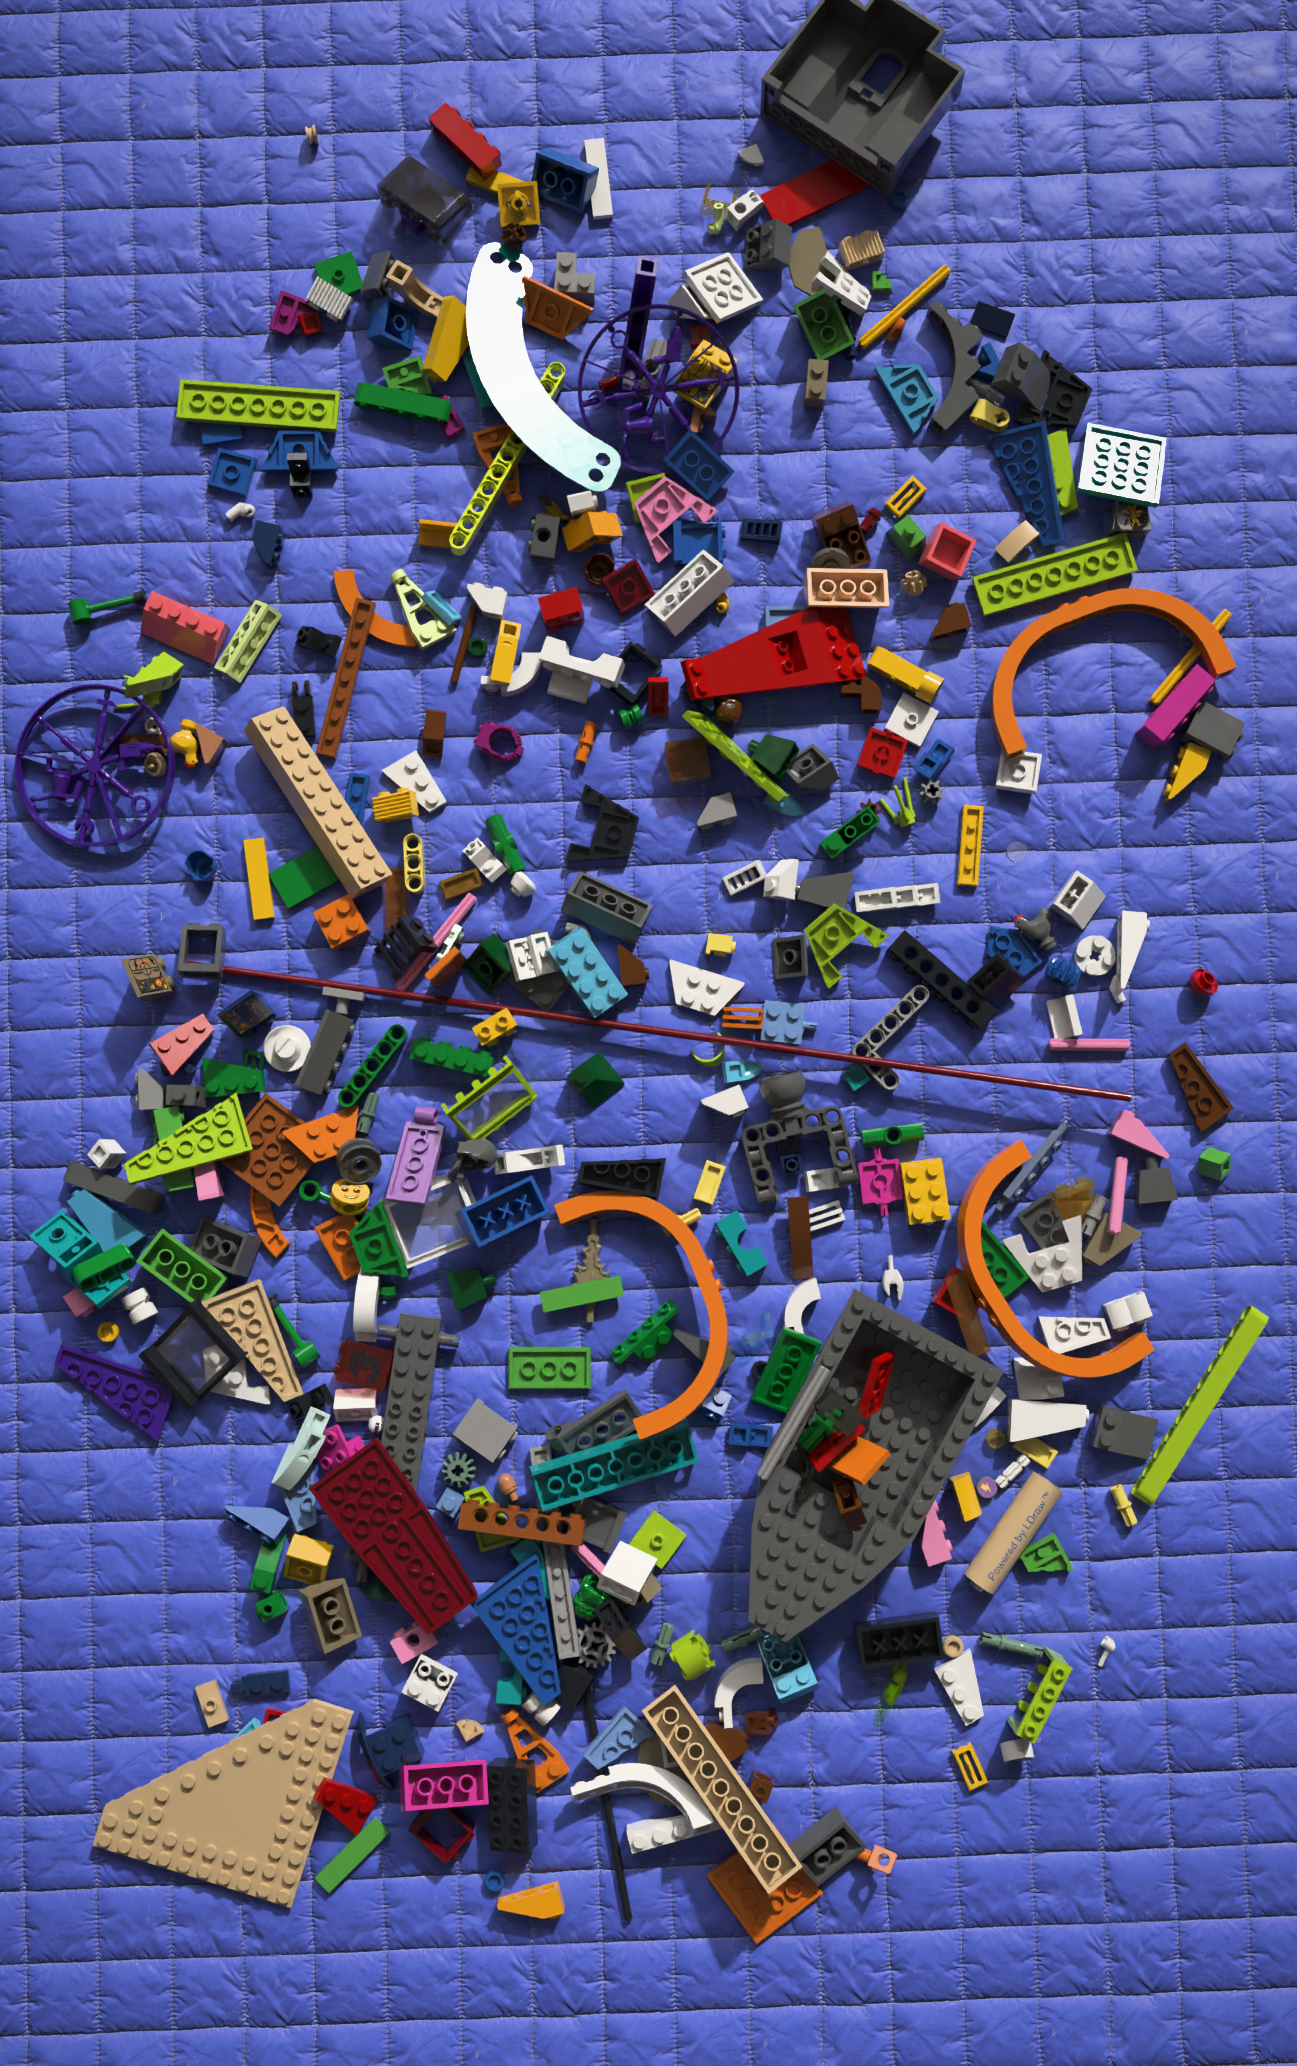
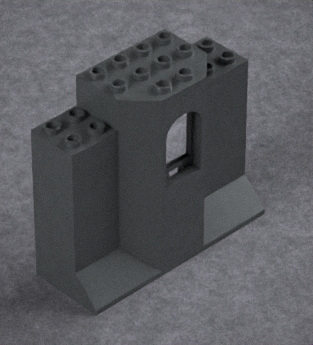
[760,0,965,198]

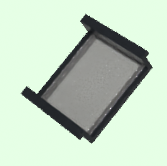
[138,1297,248,1411]

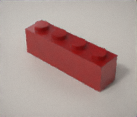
[428,102,502,181]

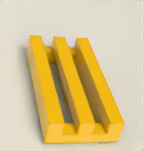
[884,475,927,519]
[952,1742,988,1791]

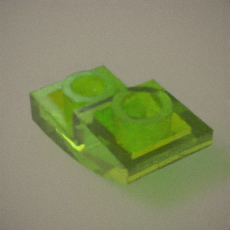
[883,1664,908,1706]

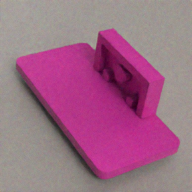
[316,1424,365,1475]

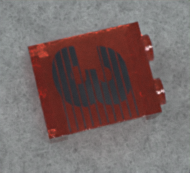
[334,1338,395,1392]

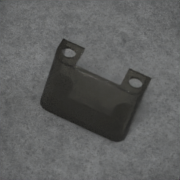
[377,155,472,245]

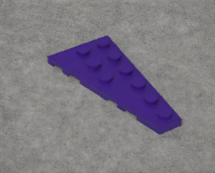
[54,1344,174,1442]

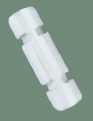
[995,1454,1030,1489]

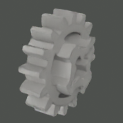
[577,1621,616,1669]

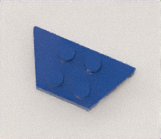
[260,430,339,473]

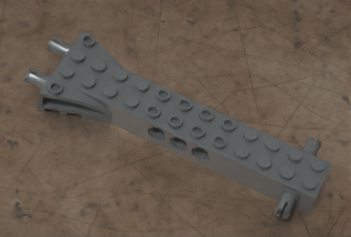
[343,1312,460,1583]

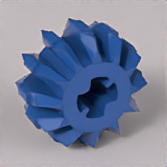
[1045,957,1081,988]

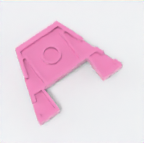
[634,476,718,563]

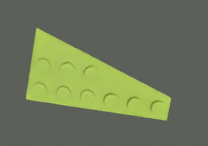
[682,710,789,802]
[124,1093,253,1185]

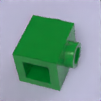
[254,1589,290,1623]

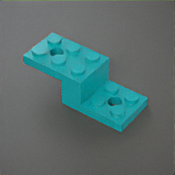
[29,1210,132,1309]

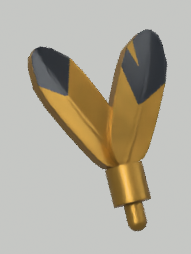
[531,494,573,523]

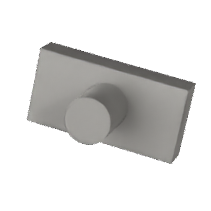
[322,986,367,1014]

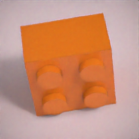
[313,894,371,951]

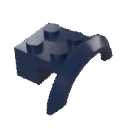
[356,1712,425,1790]

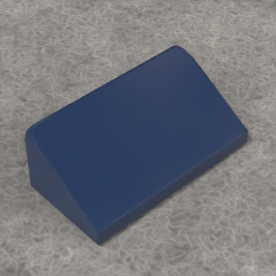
[970,301,1015,338]

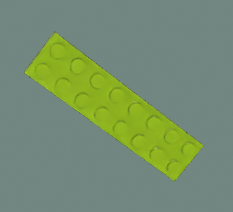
[176,379,341,432]
[971,532,1138,617]

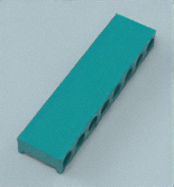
[528,1419,699,1512]

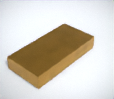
[439,867,484,901]

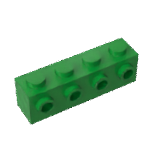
[409,1036,495,1078]

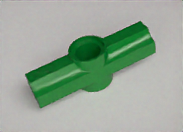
[484,813,526,876]
[861,1123,924,1148]
[797,1395,853,1453]

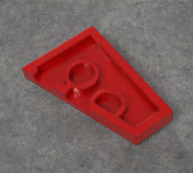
[314,1777,378,1836]

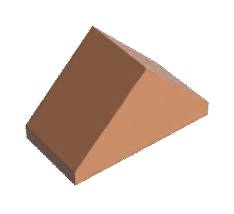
[195,724,228,768]

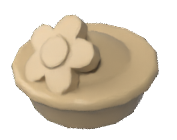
[144,752,167,777]

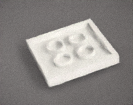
[682,252,763,324]

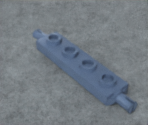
[995,1121,1070,1212]

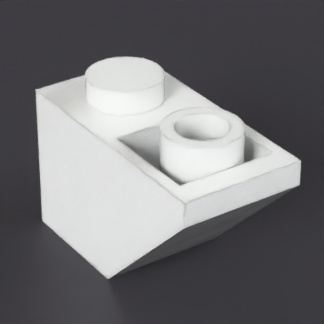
[467,583,509,620]

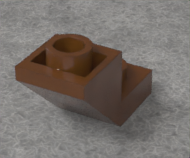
[422,709,447,758]

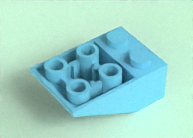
[756,1634,820,1704]

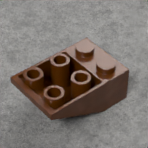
[810,501,872,569]

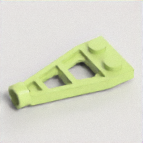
[390,569,457,650]

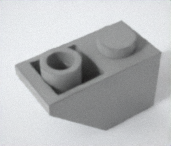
[696,792,737,831]
[135,1069,167,1110]

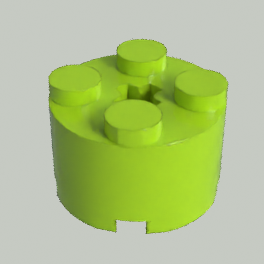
[669,1629,716,1681]

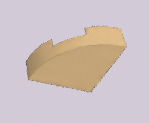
[456,1719,485,1742]

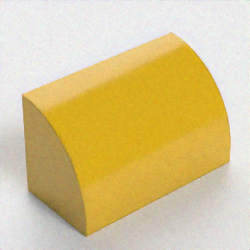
[949,1472,982,1522]

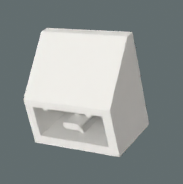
[1049,871,1106,930]
[402,1654,458,1711]

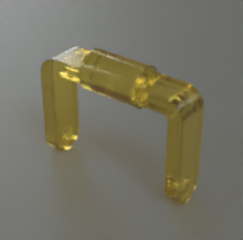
[703,182,739,210]

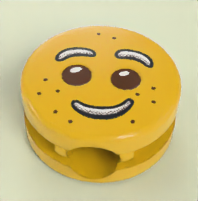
[330,1179,370,1215]

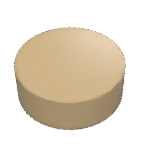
[943,1635,964,1658]

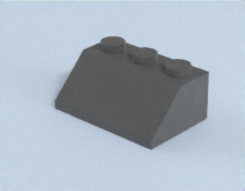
[788,1806,867,1886]

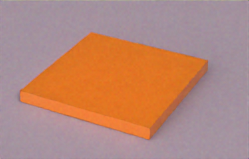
[706,1823,823,1945]

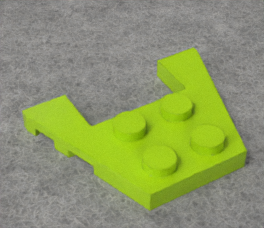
[804,903,889,988]

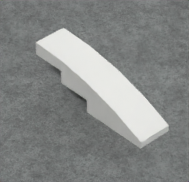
[854,883,941,913]

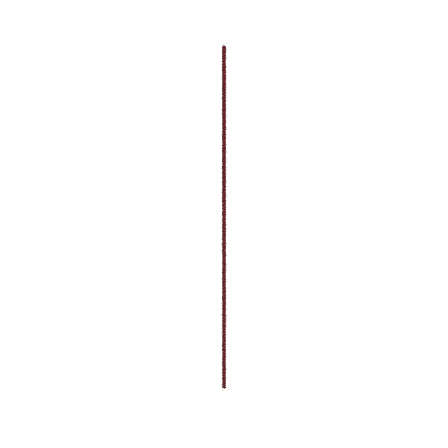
[187,961,1131,1102]

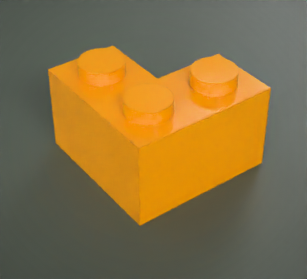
[562,511,623,552]

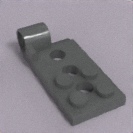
[545,1389,643,1455]

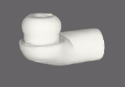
[1109,975,1126,1004]

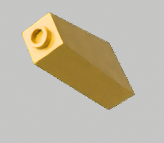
[422,295,469,383]

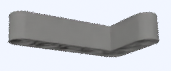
[851,985,929,1090]

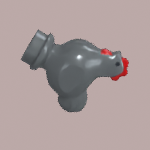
[1013,908,1057,952]

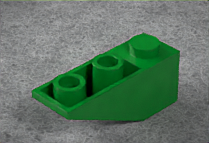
[819,806,881,861]

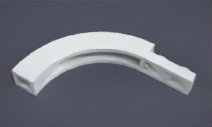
[570,1763,714,1836]

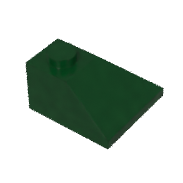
[462,933,511,995]
[567,1051,624,1108]

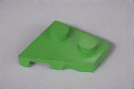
[382,356,433,396]
[1020,1532,1074,1572]

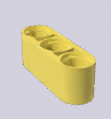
[403,834,426,894]

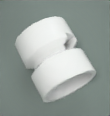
[121,1287,158,1325]
[521,1690,561,1726]

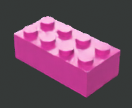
[1135,664,1215,749]
[399,1760,489,1813]

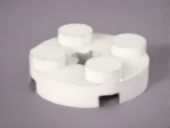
[1073,935,1116,976]

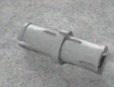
[1082,1194,1108,1237]

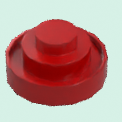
[1189,968,1218,997]

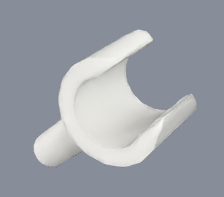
[1098,1636,1115,1667]

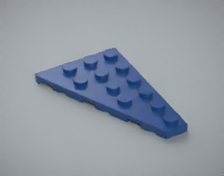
[470,1553,561,1706]

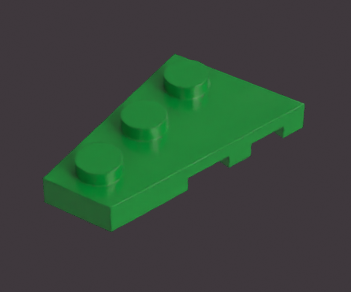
[202,1057,266,1098]

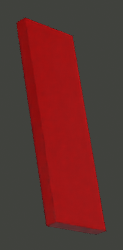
[760,160,872,226]

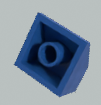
[366,295,419,350]

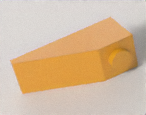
[497,1881,565,1919]

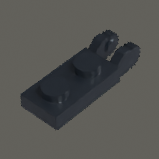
[292,680,316,737]

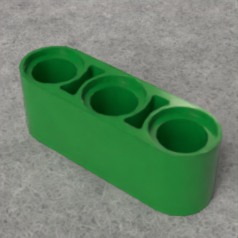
[72,1244,136,1291]

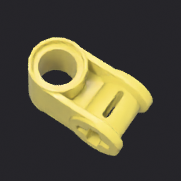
[969,399,1010,433]

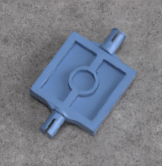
[748,1000,817,1046]

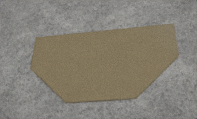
[789,226,836,296]
[637,1733,701,1806]

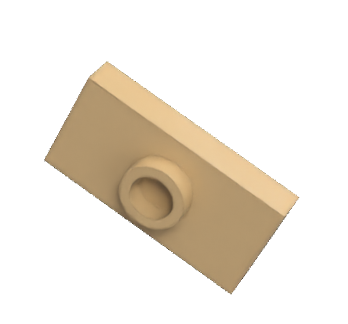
[195,1679,229,1728]

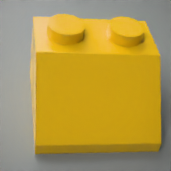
[283,1534,334,1585]

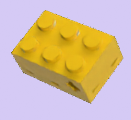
[899,1158,951,1225]

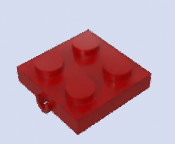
[857,727,909,779]

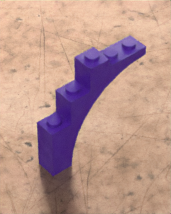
[616,255,659,399]

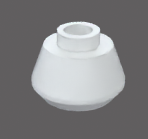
[510,871,536,897]

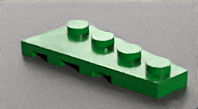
[981,1221,1030,1298]

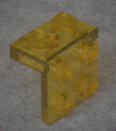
[1051,1176,1101,1224]

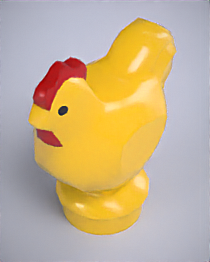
[161,719,199,768]

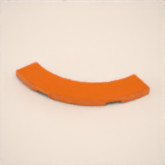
[334,570,418,647]
[250,1186,291,1258]

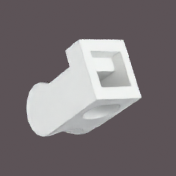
[725,190,764,231]

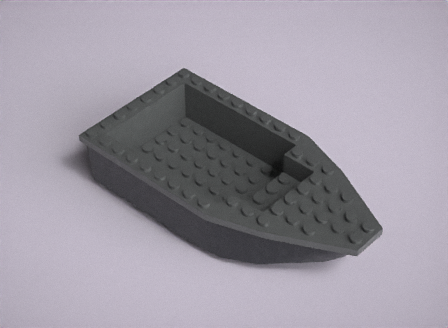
[748,1289,1004,1642]

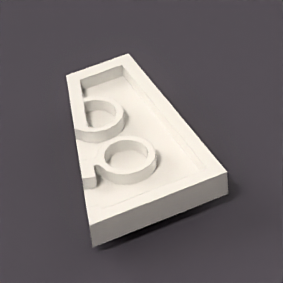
[381,750,447,813]
[1038,1317,1111,1354]

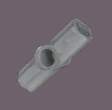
[636,338,667,402]

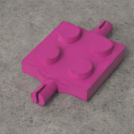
[857,1146,903,1216]

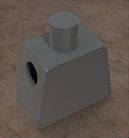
[166,1085,207,1109]
[1134,1156,1178,1204]

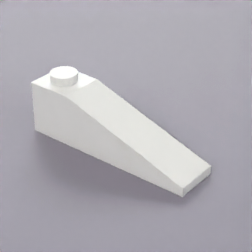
[1116,911,1150,994]

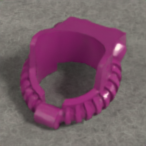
[473,722,524,763]

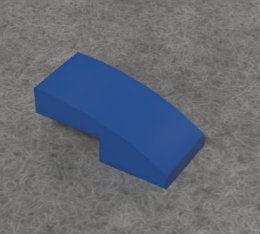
[913,738,955,780]
[729,1423,773,1447]

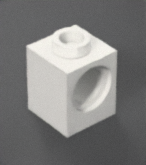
[87,1139,126,1168]

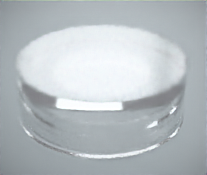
[1006,842,1027,863]

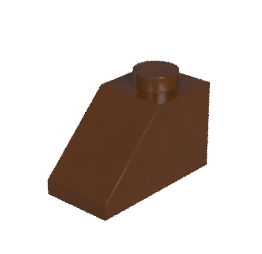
[929,602,972,642]
[617,945,649,987]
[832,1477,867,1530]
[705,1720,750,1762]

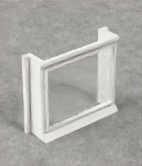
[380,1173,476,1269]

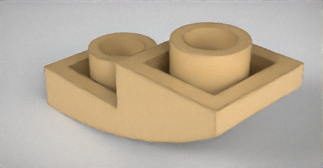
[995,520,1040,563]

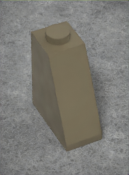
[1082,1212,1142,1267]

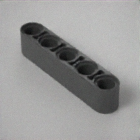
[63,1161,164,1214]

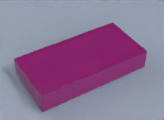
[438,394,466,440]

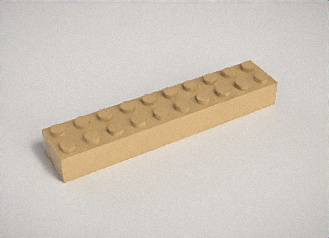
[244,706,392,899]
[642,1685,803,1894]

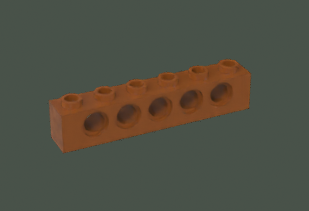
[458,1499,587,1546]

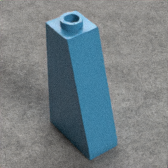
[67,1188,148,1252]

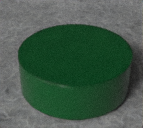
[467,637,488,658]

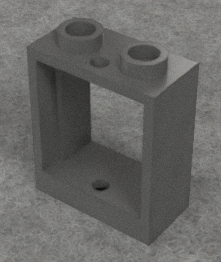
[178,923,227,979]

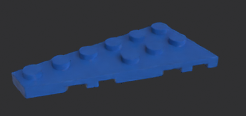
[986,421,1065,547]

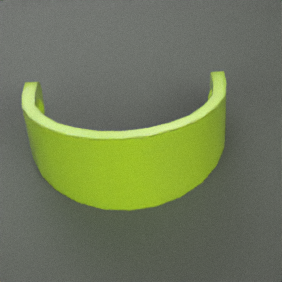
[690,1032,727,1067]

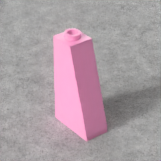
[194,1161,225,1201]

